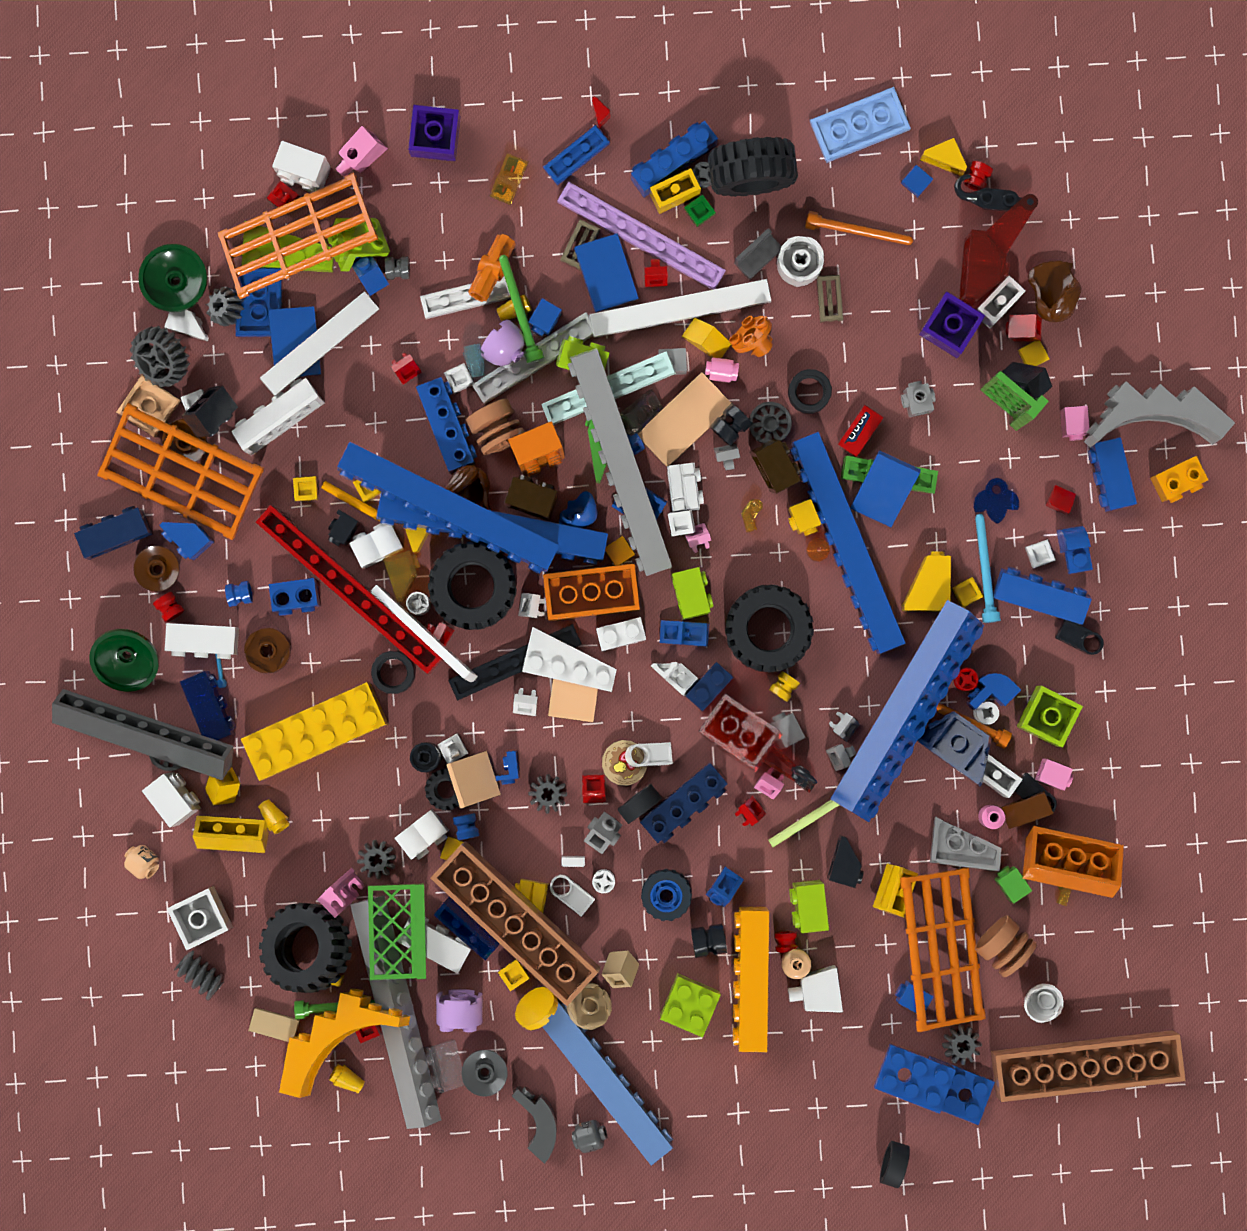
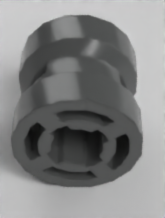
[385,256,410,280]

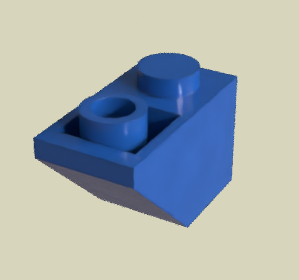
[352,256,389,296]
[159,522,214,560]

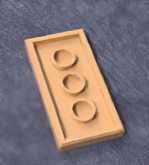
[637,372,731,467]

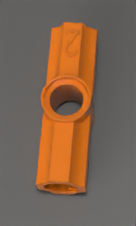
[468,234,516,302]

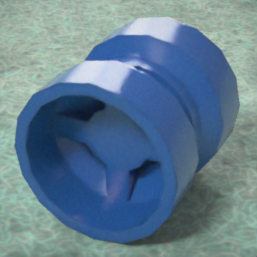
[225,581,253,607]
[453,813,480,840]

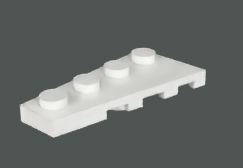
[522,627,617,692]

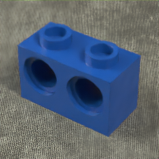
[269,578,321,616]

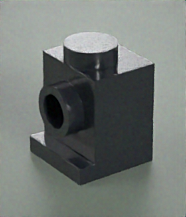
[327,509,360,547]

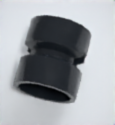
[709,403,753,446]
[410,742,442,772]
[691,923,727,958]

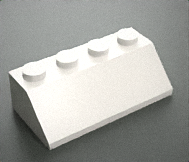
[232,378,324,456]

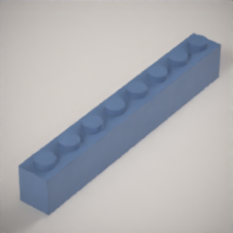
[542,999,673,1166]

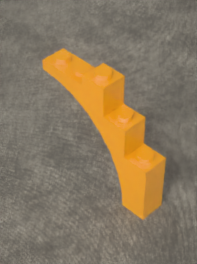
[279,988,410,1098]

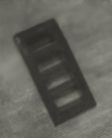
[620,389,663,435]

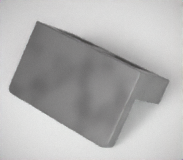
[734,228,782,280]

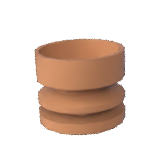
[466,398,525,455]
[975,915,1037,977]

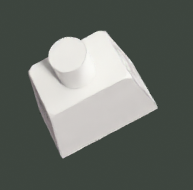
[788,965,843,1012]

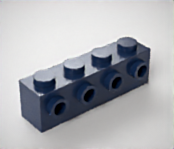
[640,762,728,843]

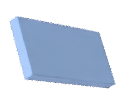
[810,87,911,163]

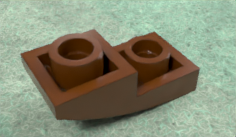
[1000,791,1054,829]

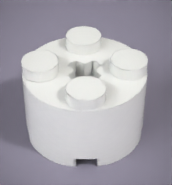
[776,236,824,287]

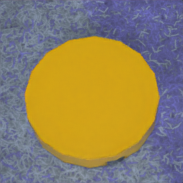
[515,987,558,1030]

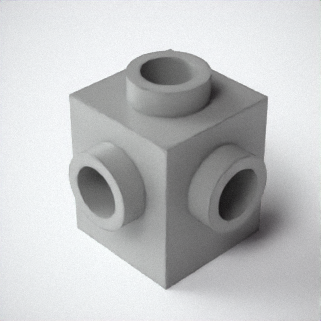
[901,381,935,418]
[584,812,622,854]

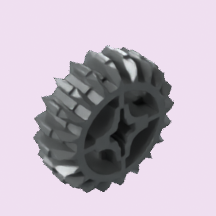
[130,326,190,388]

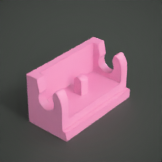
[317,868,364,918]

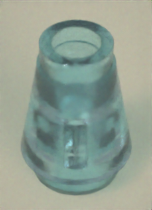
[462,343,485,378]

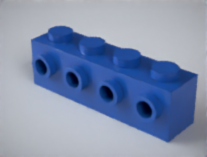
[631,121,718,198]
[416,377,477,474]
[993,567,1092,625]

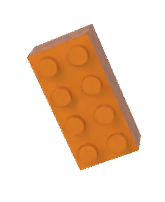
[508,421,565,477]
[543,564,640,621]
[1022,826,1124,898]

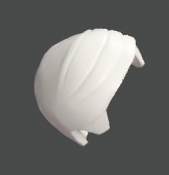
[1024,983,1064,1023]

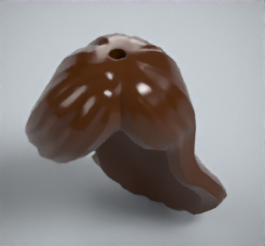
[1027,261,1082,322]
[446,465,491,510]

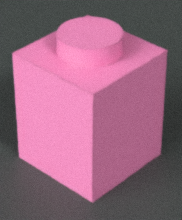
[1060,406,1089,441]
[1035,759,1074,791]

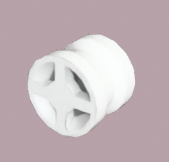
[973,702,999,724]
[592,869,615,893]

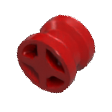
[953,668,978,691]
[774,931,798,952]

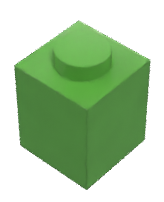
[994,866,1032,904]

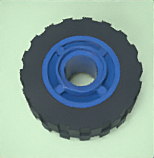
[641,869,692,921]

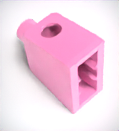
[335,126,388,177]

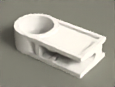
[625,742,673,767]
[550,874,595,917]

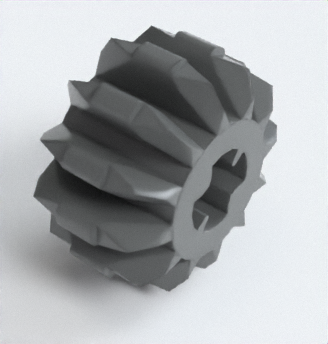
[205,287,245,326]
[528,774,567,814]
[357,840,397,879]
[942,1025,982,1065]

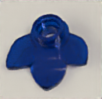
[973,478,1019,524]

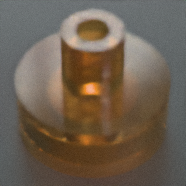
[806,538,830,562]

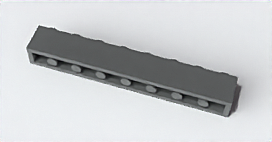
[52,689,234,780]

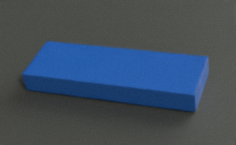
[543,125,610,186]

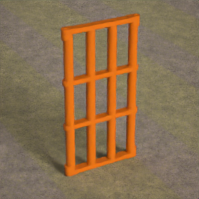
[218,173,378,299]
[97,403,264,540]
[900,867,986,1032]

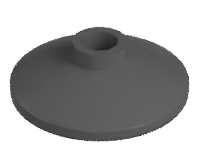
[461,1050,508,1097]

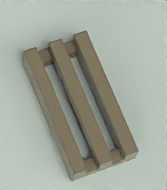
[560,219,600,271]
[816,275,843,323]

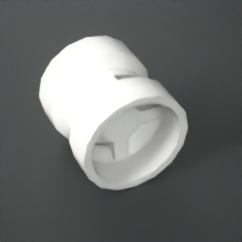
[406,592,431,615]

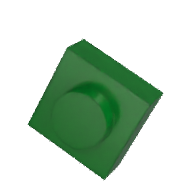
[684,194,716,227]

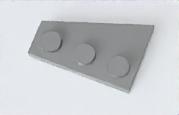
[930,817,1002,871]

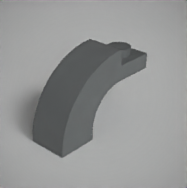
[512,1085,557,1164]

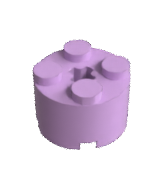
[436,989,483,1032]

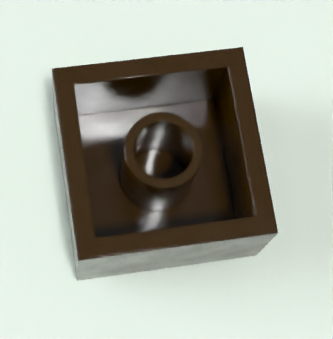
[749,439,801,494]
[504,475,558,521]

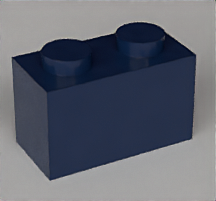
[685,662,733,711]

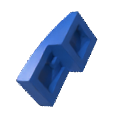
[659,620,710,646]

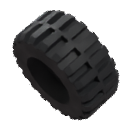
[708,137,798,197]
[428,542,517,630]
[725,584,814,672]
[259,903,352,993]

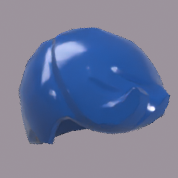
[559,491,598,528]

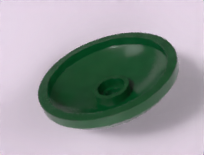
[138,244,208,313]
[89,629,159,692]

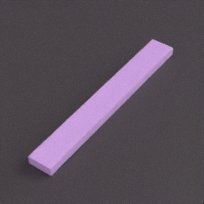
[557,181,726,290]

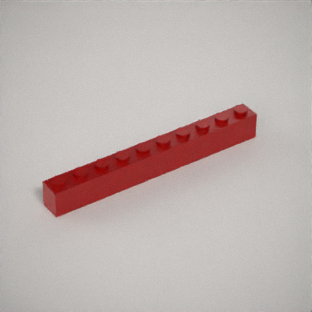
[256,505,443,674]

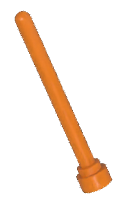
[805,211,913,245]
[936,703,1012,749]

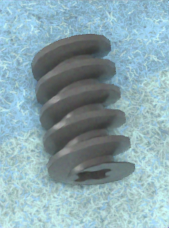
[174,950,225,1001]

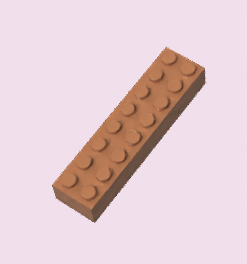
[430,841,601,1006]
[991,1030,1186,1102]

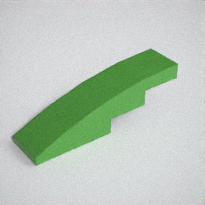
[840,456,938,494]

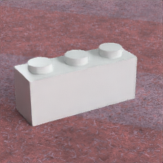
[165,623,239,659]
[397,917,472,974]

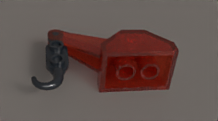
[954,174,1038,307]
[699,694,817,793]

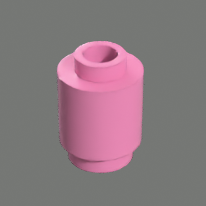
[705,357,739,383]
[978,805,1005,829]

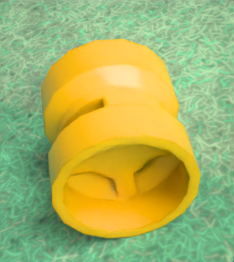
[769,671,800,702]

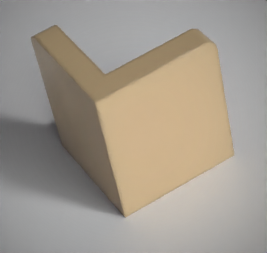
[601,951,639,988]

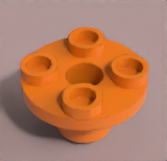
[729,316,773,357]

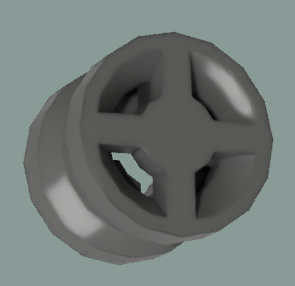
[693,162,711,188]

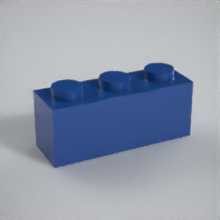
[1088,437,1137,512]

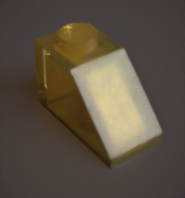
[383,550,420,603]

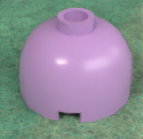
[480,320,524,366]

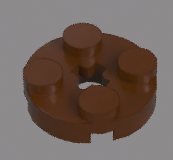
[244,628,291,673]

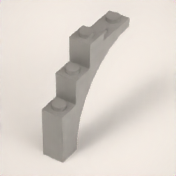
[1084,382,1235,448]

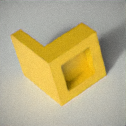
[205,767,240,806]

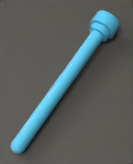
[975,514,1001,623]

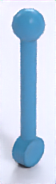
[215,654,227,688]

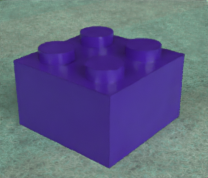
[408,105,461,161]
[919,291,985,358]

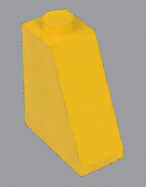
[902,551,951,612]

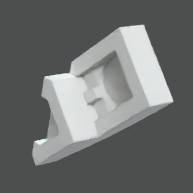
[164,310,209,341]
[651,662,699,696]

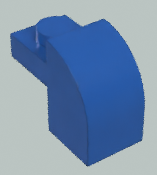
[1057,526,1093,574]
[966,673,1021,709]

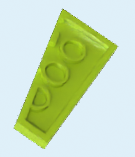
[242,221,334,272]

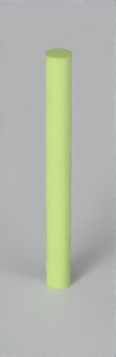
[768,800,839,847]

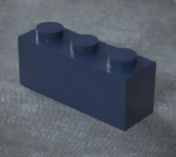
[74,506,153,560]

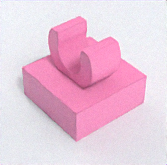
[684,523,711,553]
[754,768,784,799]

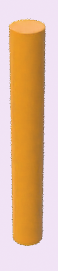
[321,481,381,522]

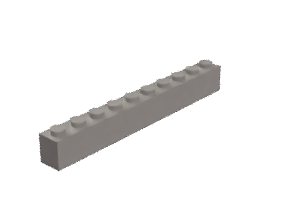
[568,348,672,576]
[350,895,442,1129]

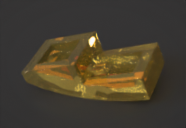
[490,153,529,205]

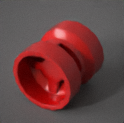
[963,161,993,191]
[153,592,185,623]

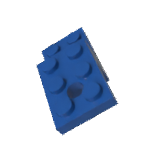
[874,1043,995,1125]

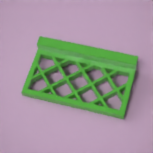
[980,371,1049,431]
[368,883,426,980]

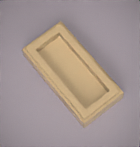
[248,1007,300,1042]

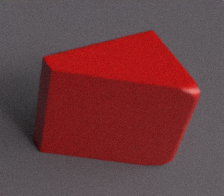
[592,97,610,129]
[1046,485,1076,515]
[582,775,606,803]

